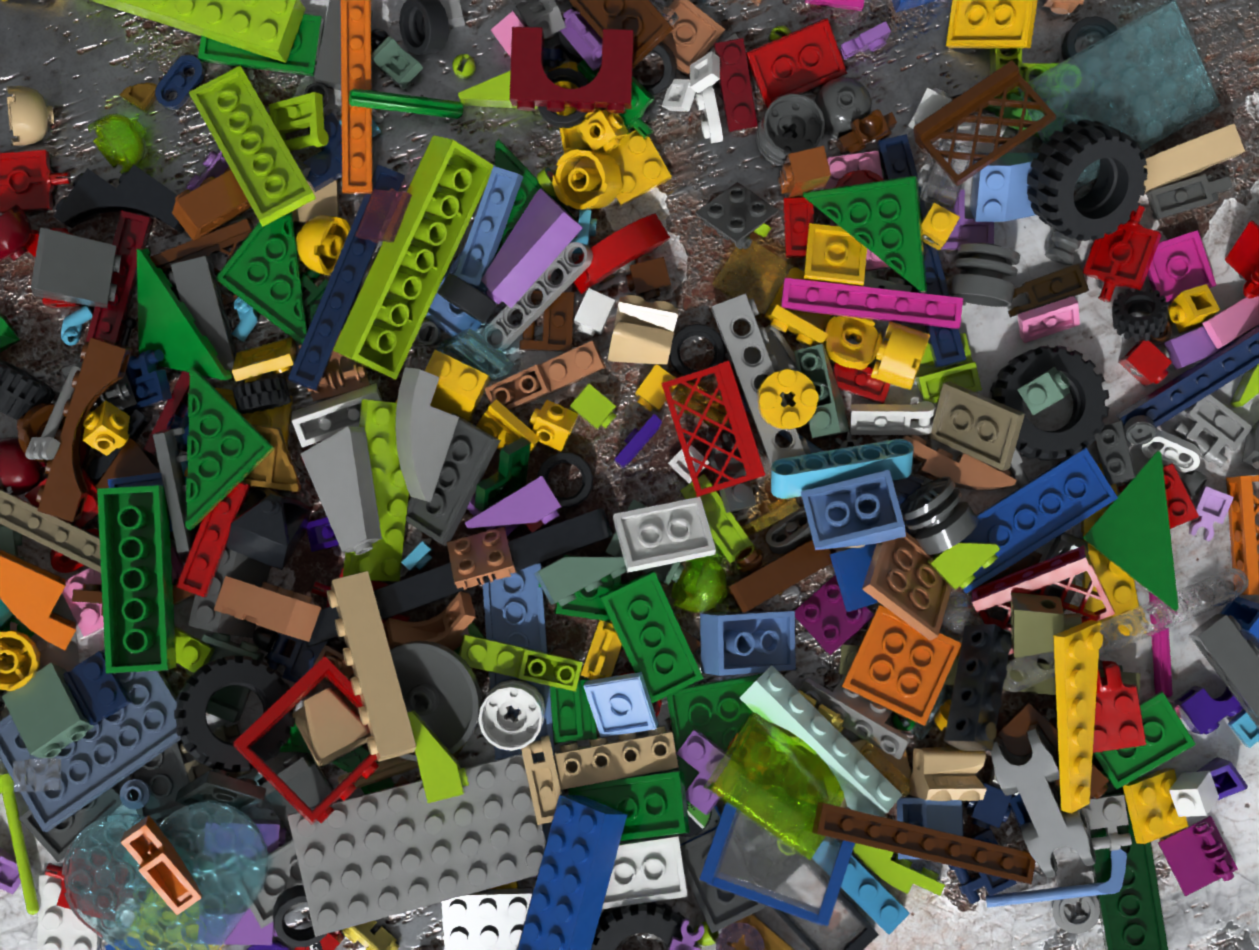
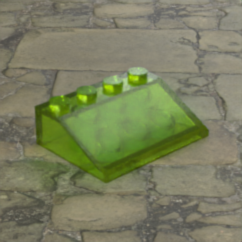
[703,712,844,860]

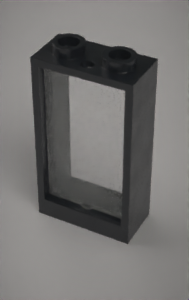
[760,850,879,950]

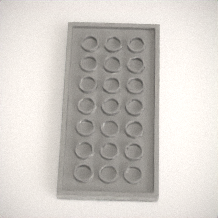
[287,754,546,937]

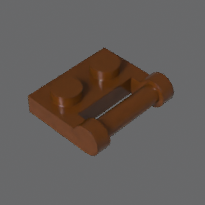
[519,291,575,352]

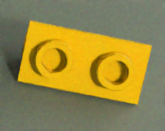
[581,620,622,680]

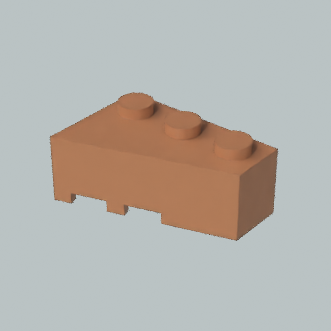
[214,576,321,642]

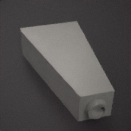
[301,426,382,555]

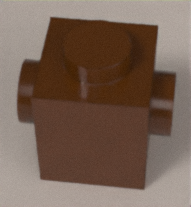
[625,256,671,300]

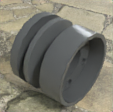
[756,94,825,166]
[950,243,1020,307]
[900,476,979,555]

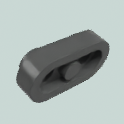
[766,506,811,554]

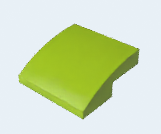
[915,333,982,404]

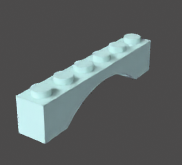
[740,665,902,817]

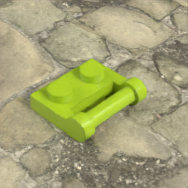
[269,92,329,152]

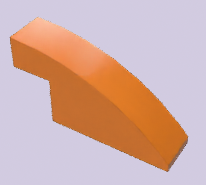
[0,549,76,650]

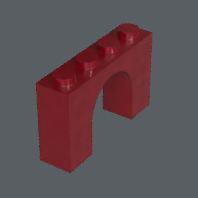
[510,27,634,113]

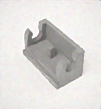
[515,0,566,38]

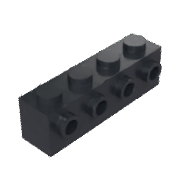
[944,624,1012,751]

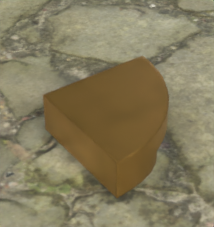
[120,82,157,113]

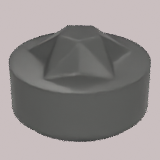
[1124,415,1156,445]

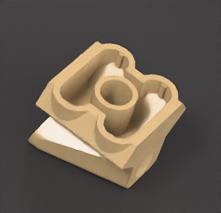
[608,295,679,365]
[293,688,371,767]
[907,747,987,801]

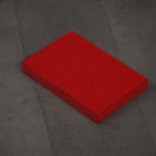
[746,18,848,108]

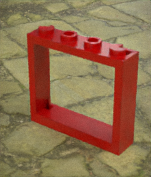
[233,656,379,825]

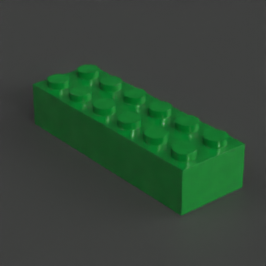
[97,485,176,674]

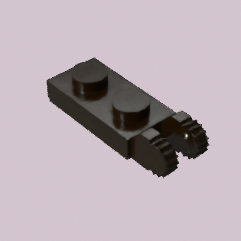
[1008,263,1089,318]

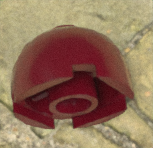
[0,204,32,261]
[0,437,47,496]

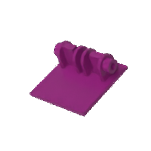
[795,575,874,655]
[1157,816,1238,896]

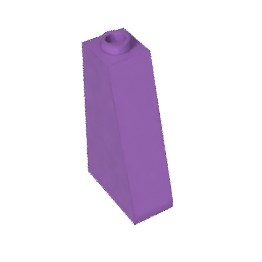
[481,188,583,308]

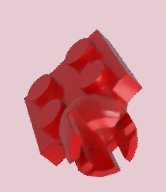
[1093,661,1146,753]

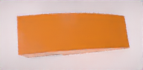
[121,815,202,915]

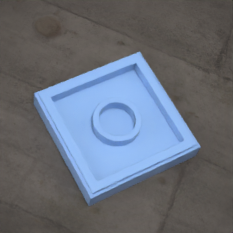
[583,672,658,738]

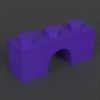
[1171,686,1243,735]

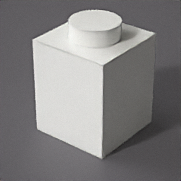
[574,288,616,337]
[1169,771,1219,817]

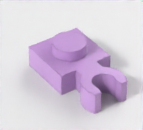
[1189,485,1234,541]

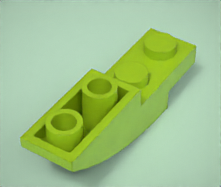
[459,634,583,692]
[853,843,945,896]

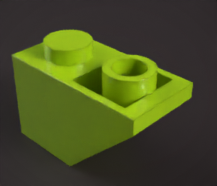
[927,542,1000,590]

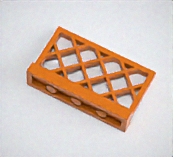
[1226,475,1259,595]

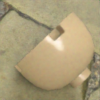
[7,86,54,146]

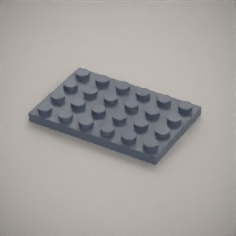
[0,649,181,832]

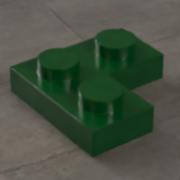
[475,437,531,512]

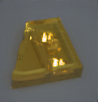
[741,498,800,537]

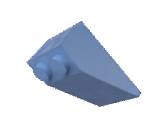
[970,153,1039,222]
[801,470,906,550]
[700,610,796,676]

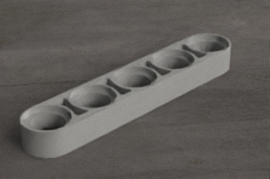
[482,242,593,351]

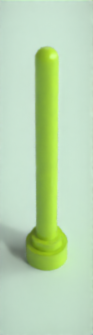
[0,773,39,915]

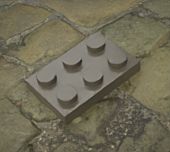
[929,381,1025,471]

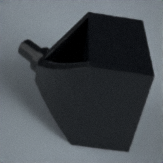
[227,486,311,570]

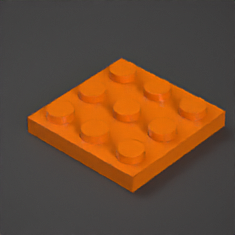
[841,605,962,726]

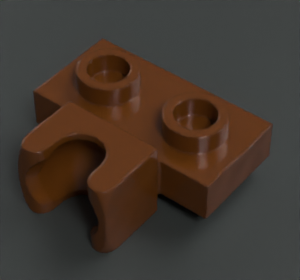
[836,109,897,154]

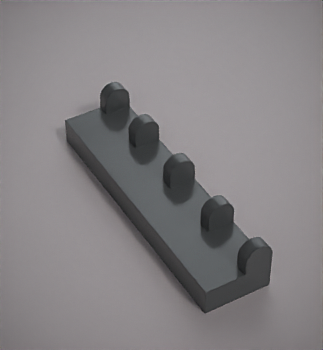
[153,427,196,553]

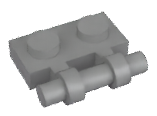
[1173,394,1253,467]
[1069,793,1132,853]

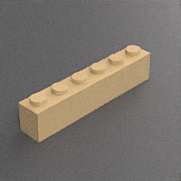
[327,571,417,762]

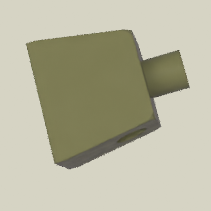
[1011,593,1082,658]

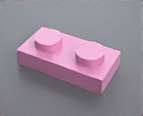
[1018,296,1080,343]

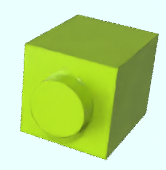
[570,384,617,431]

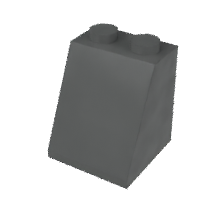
[31,228,122,309]

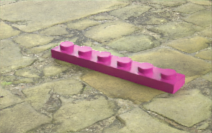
[781,278,963,329]

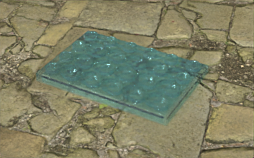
[1018,0,1221,190]

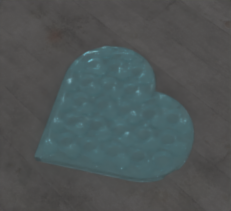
[62,801,268,950]

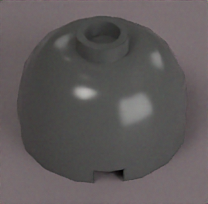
[814,77,872,138]

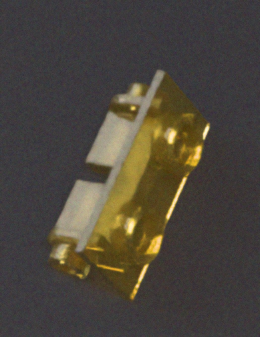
[673,381,729,430]
[859,742,911,798]

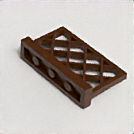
[914,60,1056,186]
[136,219,254,305]

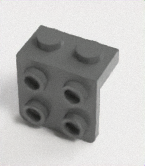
[257,754,339,834]

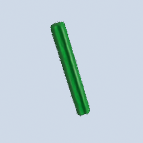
[348,88,463,119]

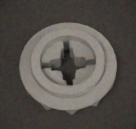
[1051,885,1100,934]

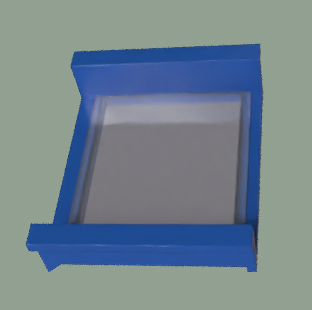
[699,775,855,926]

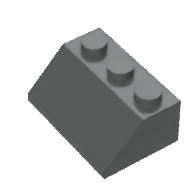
[188,546,271,638]

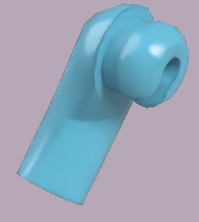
[232,297,258,342]
[61,305,93,346]

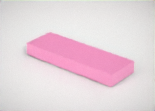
[1202,296,1259,349]

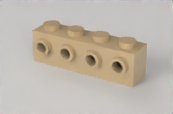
[554,726,679,790]

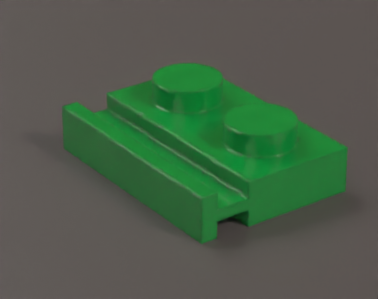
[550,679,597,743]

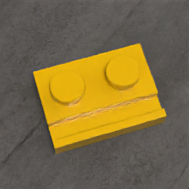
[476,399,541,454]

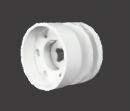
[478,679,546,751]

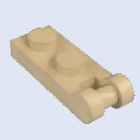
[521,735,562,825]

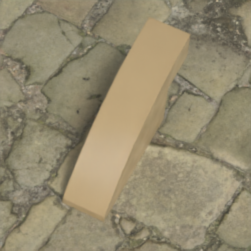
[1143,123,1245,194]

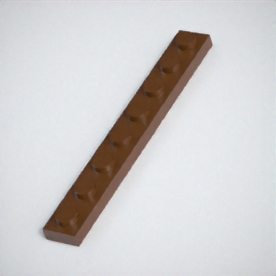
[812,802,1036,884]

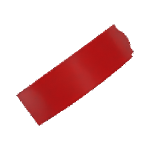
[574,213,671,294]

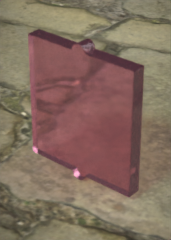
[355,188,412,243]

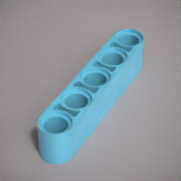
[771,439,914,499]

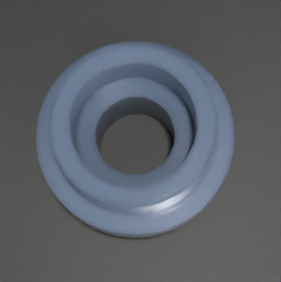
[120,779,151,810]

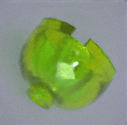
[88,113,146,174]
[671,556,727,613]

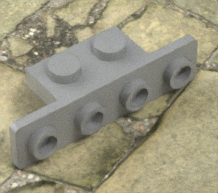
[800,675,910,759]

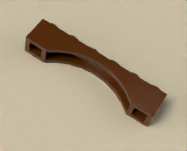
[36,337,133,522]

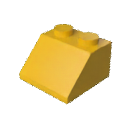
[425,350,491,422]

